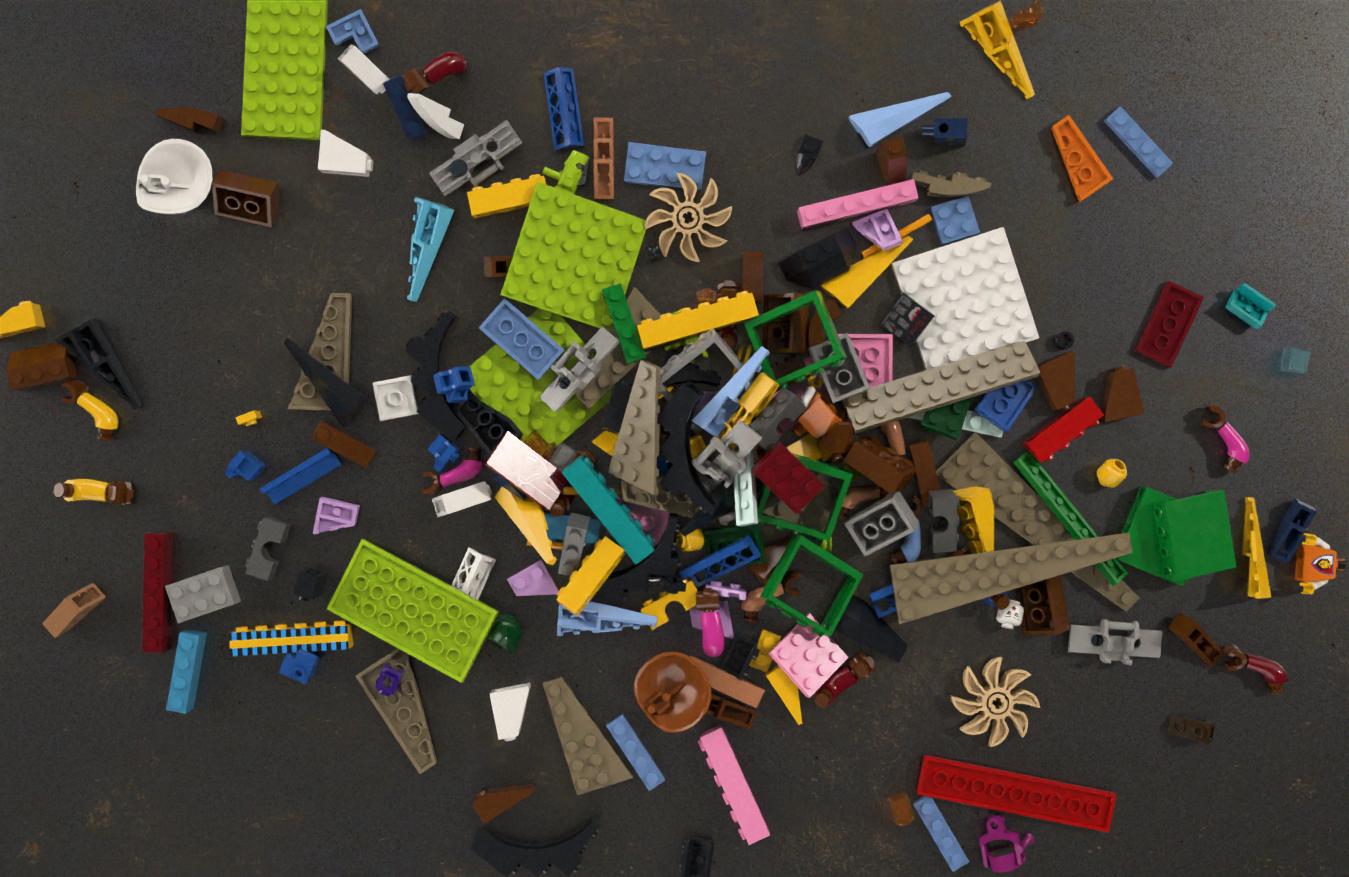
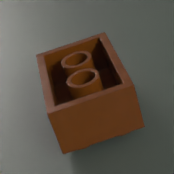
[844,436,917,495]

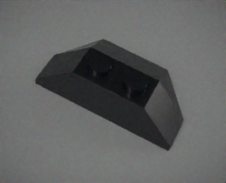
[778,228,857,288]

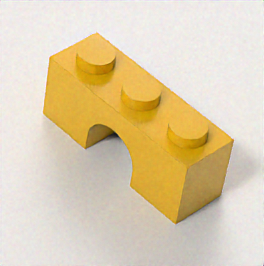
[640,578,698,630]

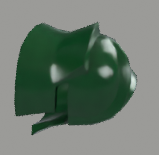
[485,613,523,655]

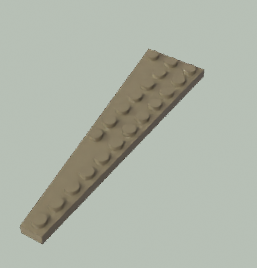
[936,432,1140,612]
[890,533,1133,624]

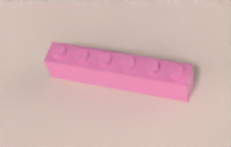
[797,179,919,230]
[698,724,770,845]

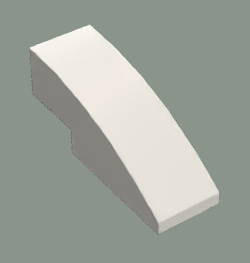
[407,93,464,139]

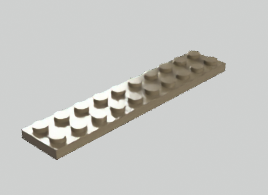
[841,341,1041,434]

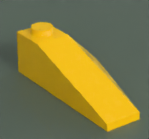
[953,486,994,554]

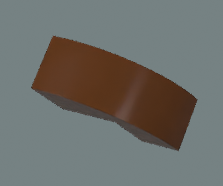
[808,297,842,348]

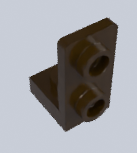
[1168,715,1216,743]

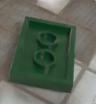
[920,397,972,441]
[702,523,767,569]

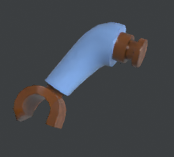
[890,495,922,564]

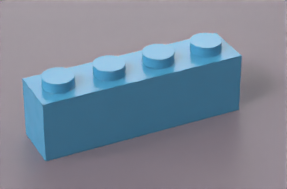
[520,512,602,547]
[166,629,207,714]

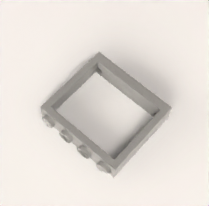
[660,328,755,434]

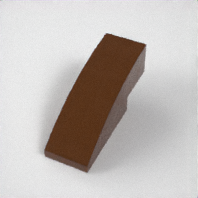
[155,107,225,134]
[909,440,940,506]
[706,692,758,729]

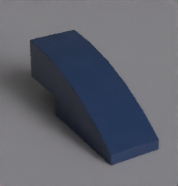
[1269,499,1317,563]

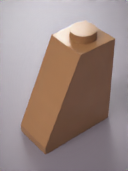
[42,583,106,638]

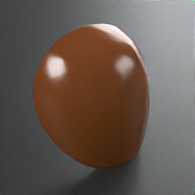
[633,651,712,733]

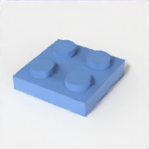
[930,195,980,245]

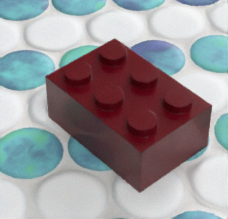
[751,441,825,515]

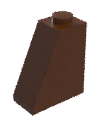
[875,136,908,186]
[741,252,764,307]
[1036,351,1075,412]
[1100,365,1144,423]

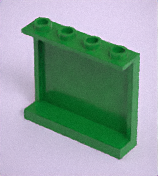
[1116,486,1188,586]
[1153,490,1236,581]

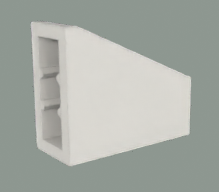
[337,44,389,94]
[318,130,373,177]
[432,481,492,517]
[490,682,531,741]

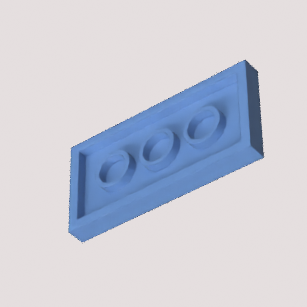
[624,142,706,192]
[479,298,565,380]

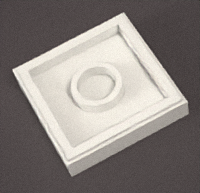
[373,375,419,421]

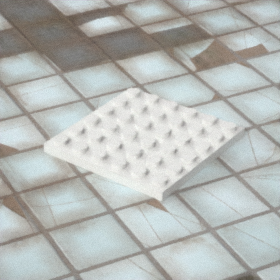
[891,227,1039,370]

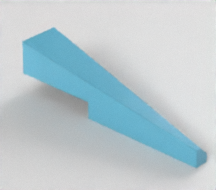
[407,197,454,302]

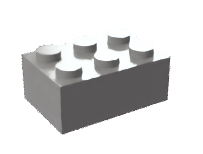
[808,333,870,404]
[844,492,919,556]
[165,565,241,623]

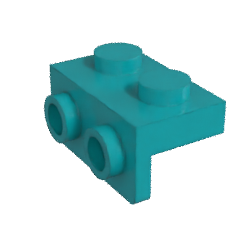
[1225,283,1276,330]

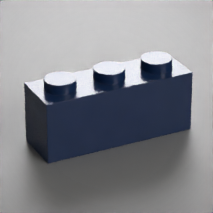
[383,74,427,140]

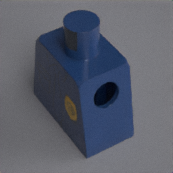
[922,118,968,146]

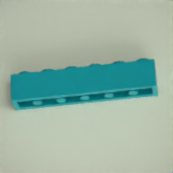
[561,455,656,564]

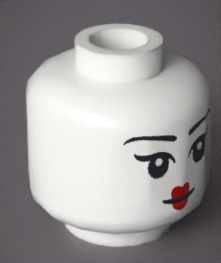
[996,599,1024,629]

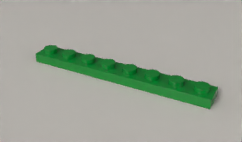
[1013,450,1128,586]

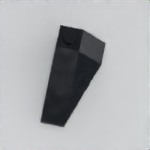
[449,393,523,456]
[835,595,908,663]

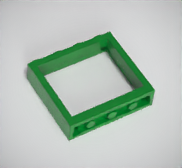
[744,290,847,391]
[757,453,853,542]
[760,534,863,637]

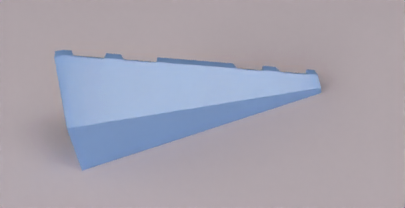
[848,92,952,148]
[692,347,770,438]
[557,601,657,636]

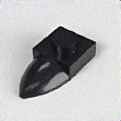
[796,134,823,176]

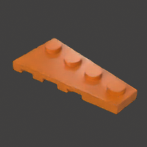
[1051,115,1113,202]

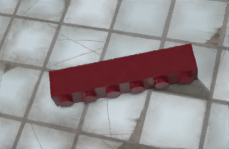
[142,532,172,653]

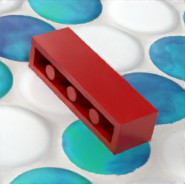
[1023,396,1104,463]

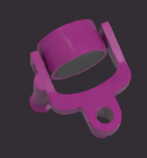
[979,814,1034,872]

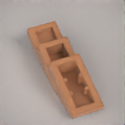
[594,117,614,199]
[690,655,765,708]

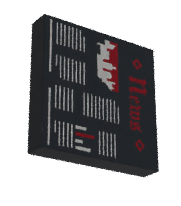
[880,292,935,348]

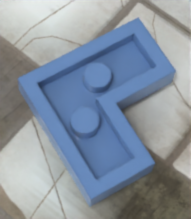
[326,9,380,54]

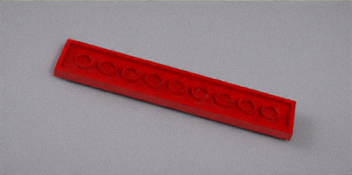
[916,754,1117,833]

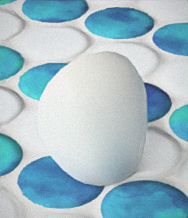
[136,139,212,215]

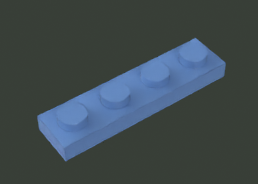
[1104,106,1173,178]
[606,714,665,791]
[912,796,969,872]

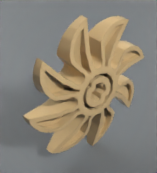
[645,173,732,262]
[950,657,1040,747]

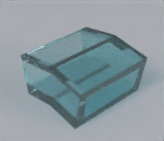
[1280,347,1311,375]

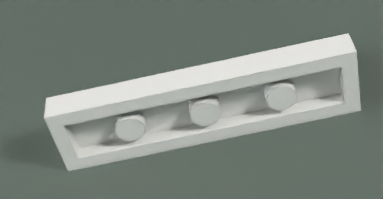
[451,547,496,600]

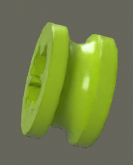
[820,536,832,553]

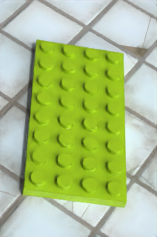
[241,0,328,140]
[327,539,499,683]

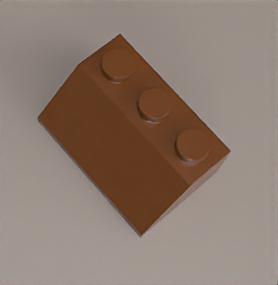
[212,170,279,228]
[762,293,809,354]
[6,342,79,391]
[1016,575,1070,635]

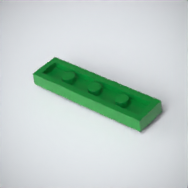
[602,283,646,365]

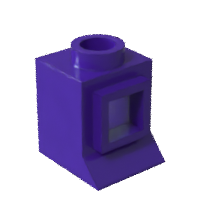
[375,663,405,696]

